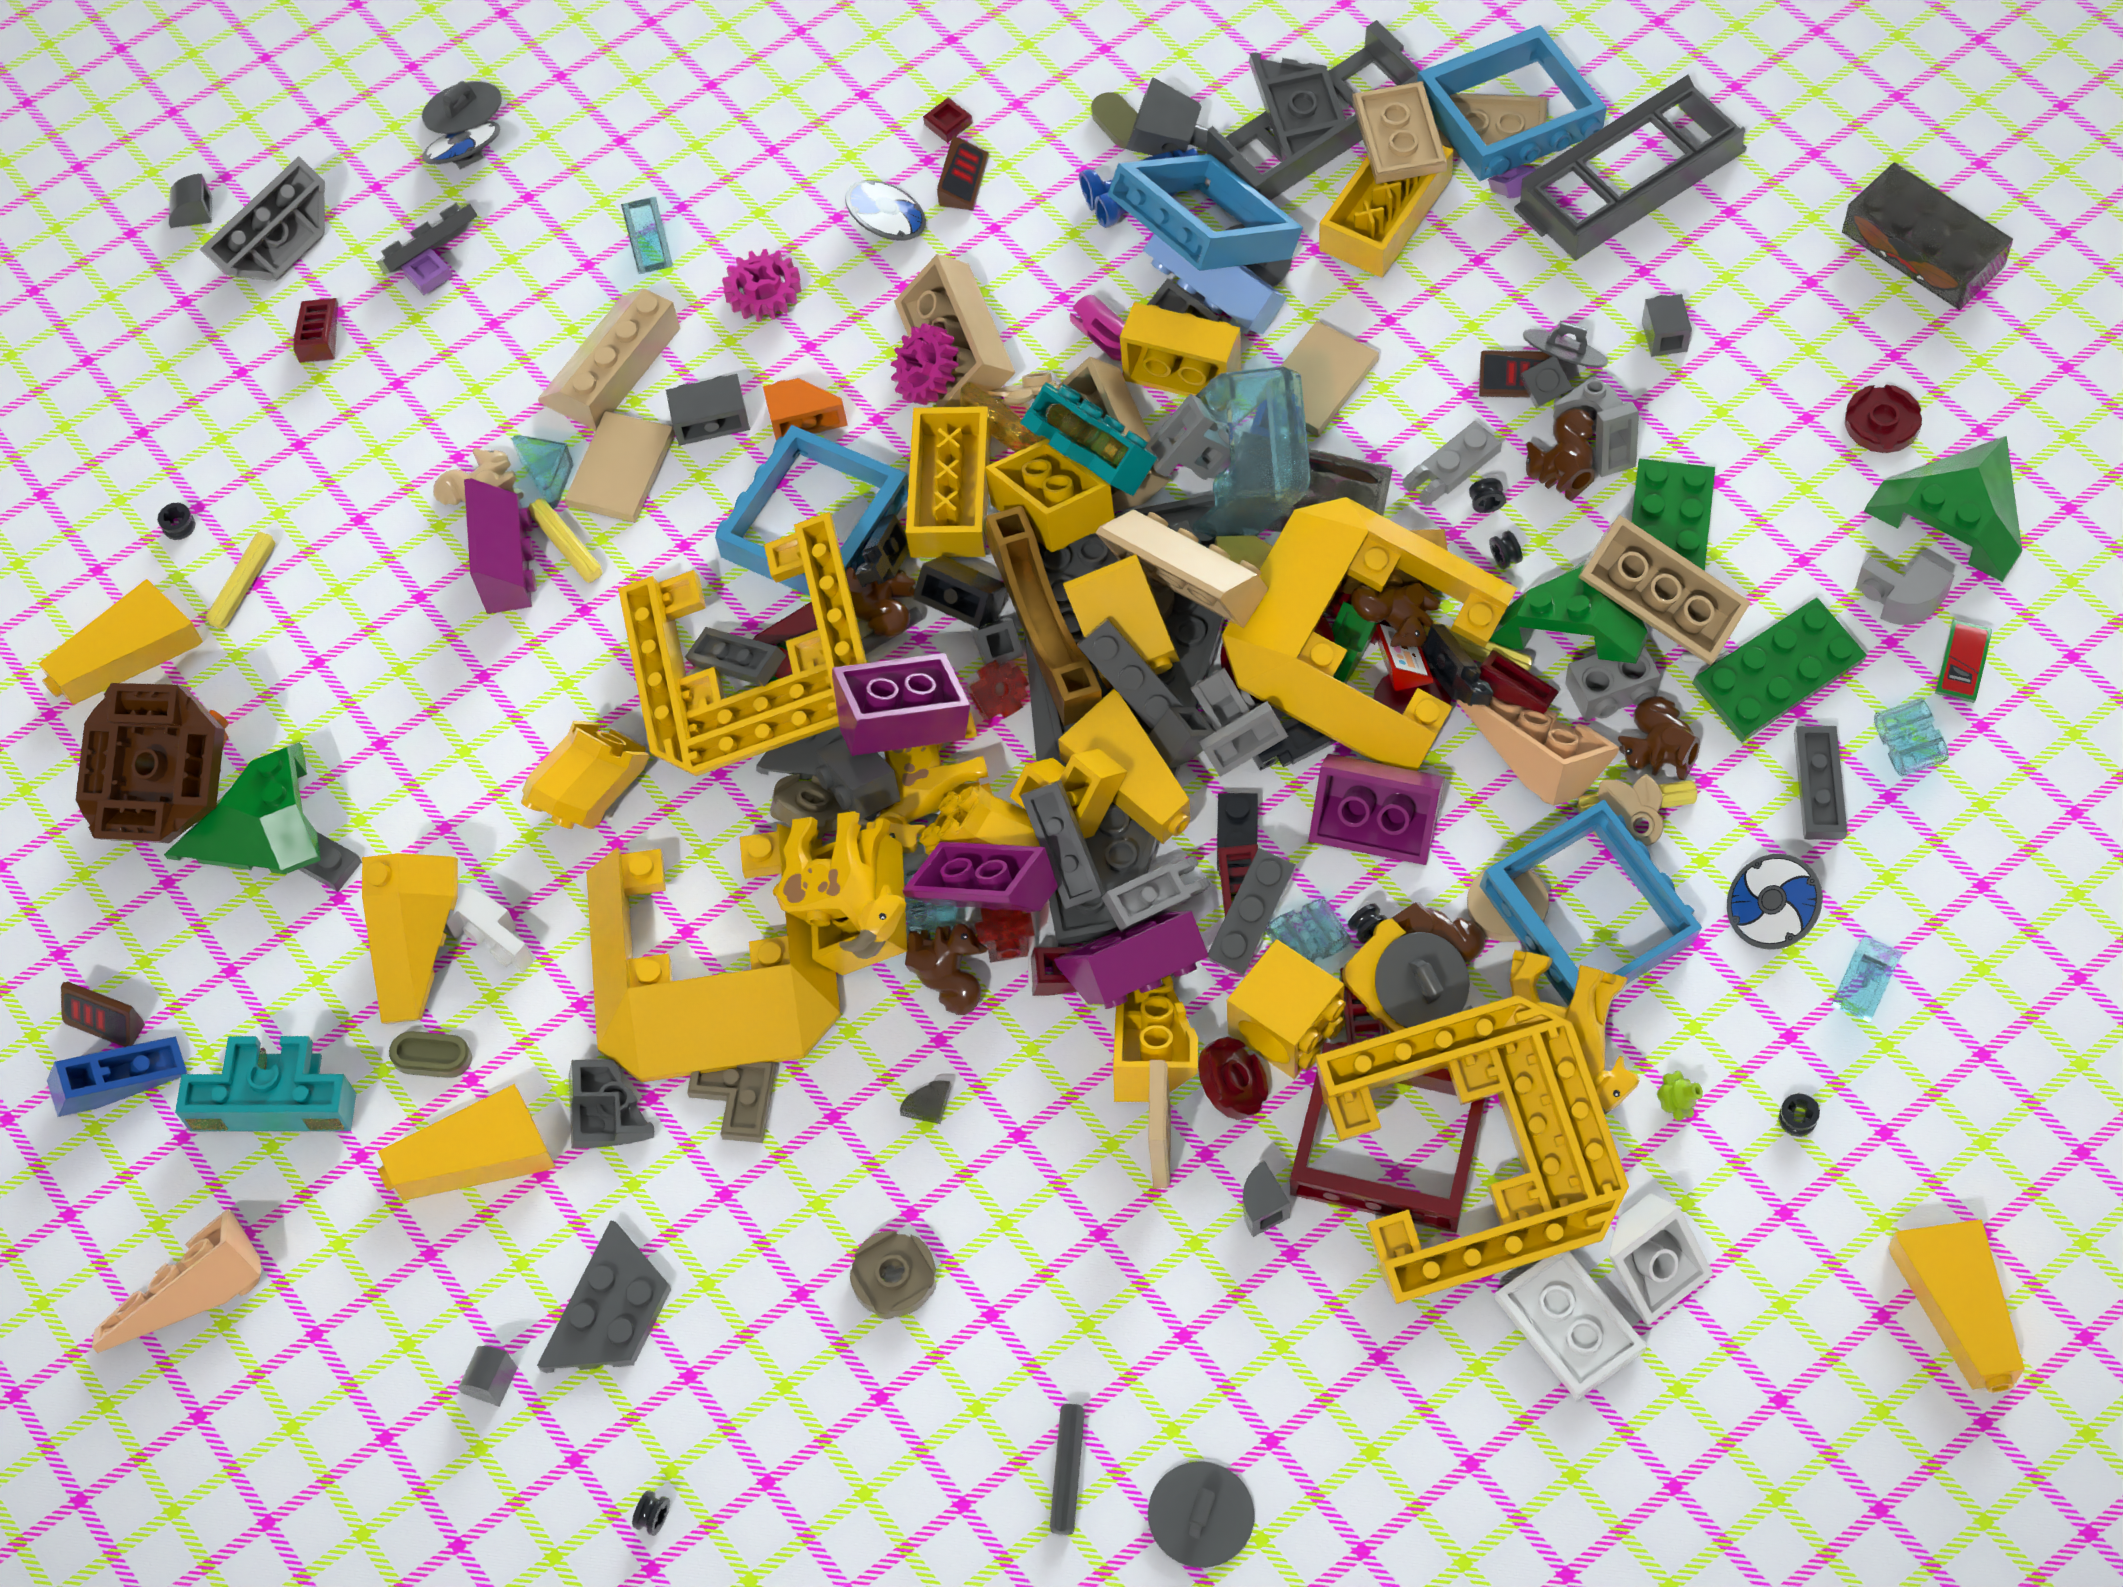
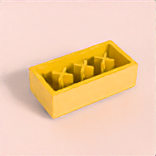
[1319,146,1453,278]
[906,407,991,558]

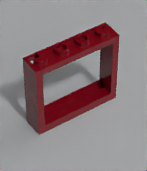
[1290,1042,1487,1233]

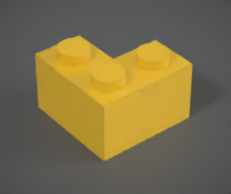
[1009,748,1128,839]

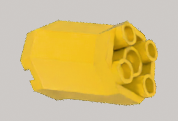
[521,721,650,829]
[919,785,1040,855]

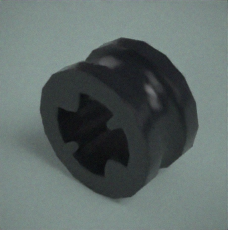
[1469,478,1506,513]
[157,503,196,540]
[1489,530,1523,569]
[1348,903,1388,943]
[1778,1093,1820,1137]
[632,1490,670,1536]

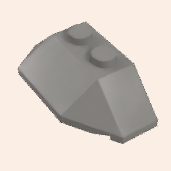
[200,156,325,281]

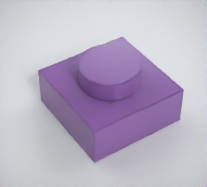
[1488,165,1536,199]
[401,247,453,295]

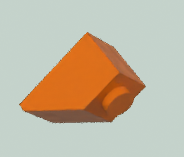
[763,378,848,441]

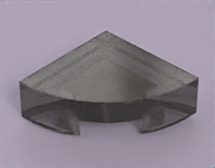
[899,1080,951,1124]

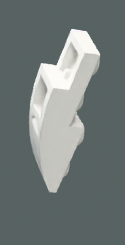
[444,883,534,973]

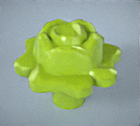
[1657,1071,1703,1121]

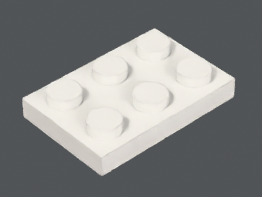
[1494,1251,1647,1401]

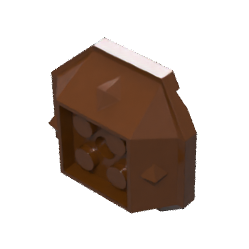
[75,683,225,843]

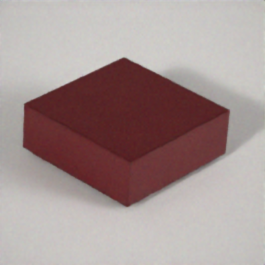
[923,97,973,143]

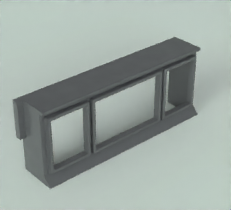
[1207,20,1421,201]
[1514,74,1747,261]

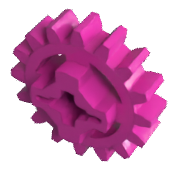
[722,249,802,322]
[891,323,959,406]

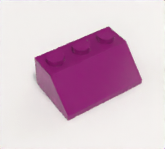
[464,478,537,614]
[832,653,970,756]
[1308,754,1445,865]
[902,842,1058,912]
[1054,911,1209,1009]

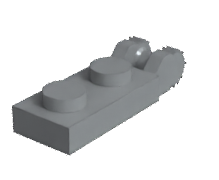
[1402,421,1502,506]
[1101,856,1211,933]

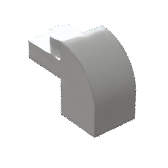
[1855,555,1954,625]

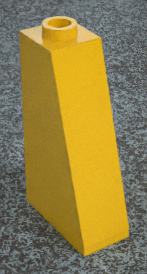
[38,579,203,705]
[1058,689,1191,844]
[377,1084,555,1201]
[1888,1219,2025,1393]

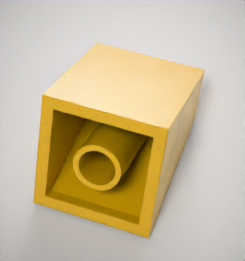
[1063,554,1180,689]

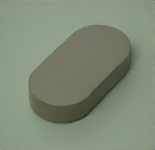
[1091,92,1138,149]
[389,1031,472,1078]

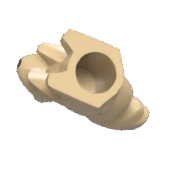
[433,448,524,505]

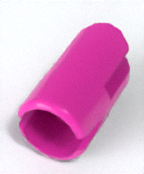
[1070,295,1126,361]

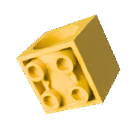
[1226,939,1346,1080]

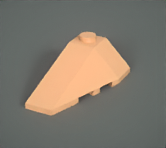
[1456,697,1619,806]
[92,1208,261,1353]

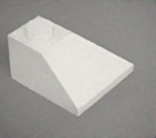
[1608,1193,1714,1325]

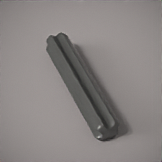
[1050,1404,1085,1535]

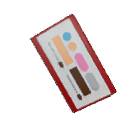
[1376,624,1433,691]

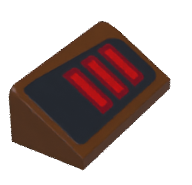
[937,136,989,210]
[1479,350,1552,398]
[61,981,145,1047]

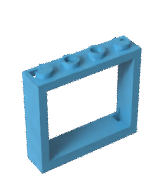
[1417,25,1607,182]
[1108,154,1303,271]
[715,425,909,596]
[1479,800,1702,1007]

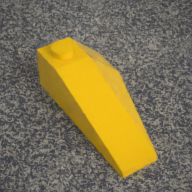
[362,853,458,1024]
[1113,975,1198,1102]

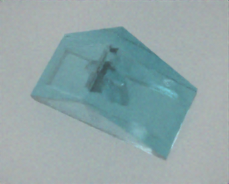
[621,196,673,274]
[511,435,574,509]
[1832,935,1903,1023]

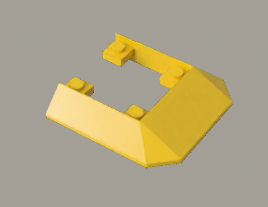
[1221,497,1517,771]
[618,512,867,776]
[586,823,841,1082]
[1315,995,1629,1304]

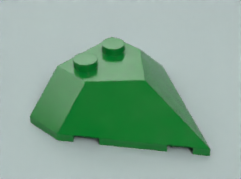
[1864,436,2022,582]
[1489,559,1648,664]
[164,742,321,875]

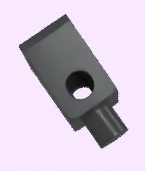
[1126,77,1208,156]

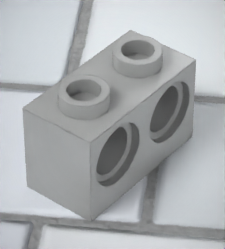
[1565,645,1661,721]

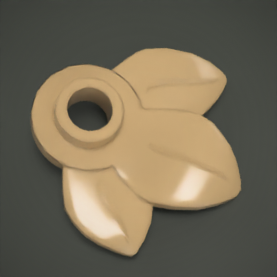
[988,372,1058,406]
[1592,774,1664,846]

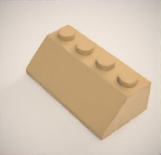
[894,254,1016,407]
[538,288,680,431]
[1056,357,1170,512]
[1096,509,1268,628]
[1578,515,1751,666]

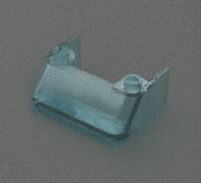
[1193,366,1310,538]

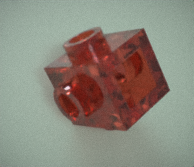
[964,660,1029,720]
[975,908,1035,963]

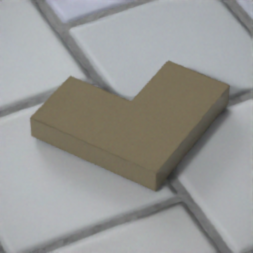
[687,1062,776,1143]

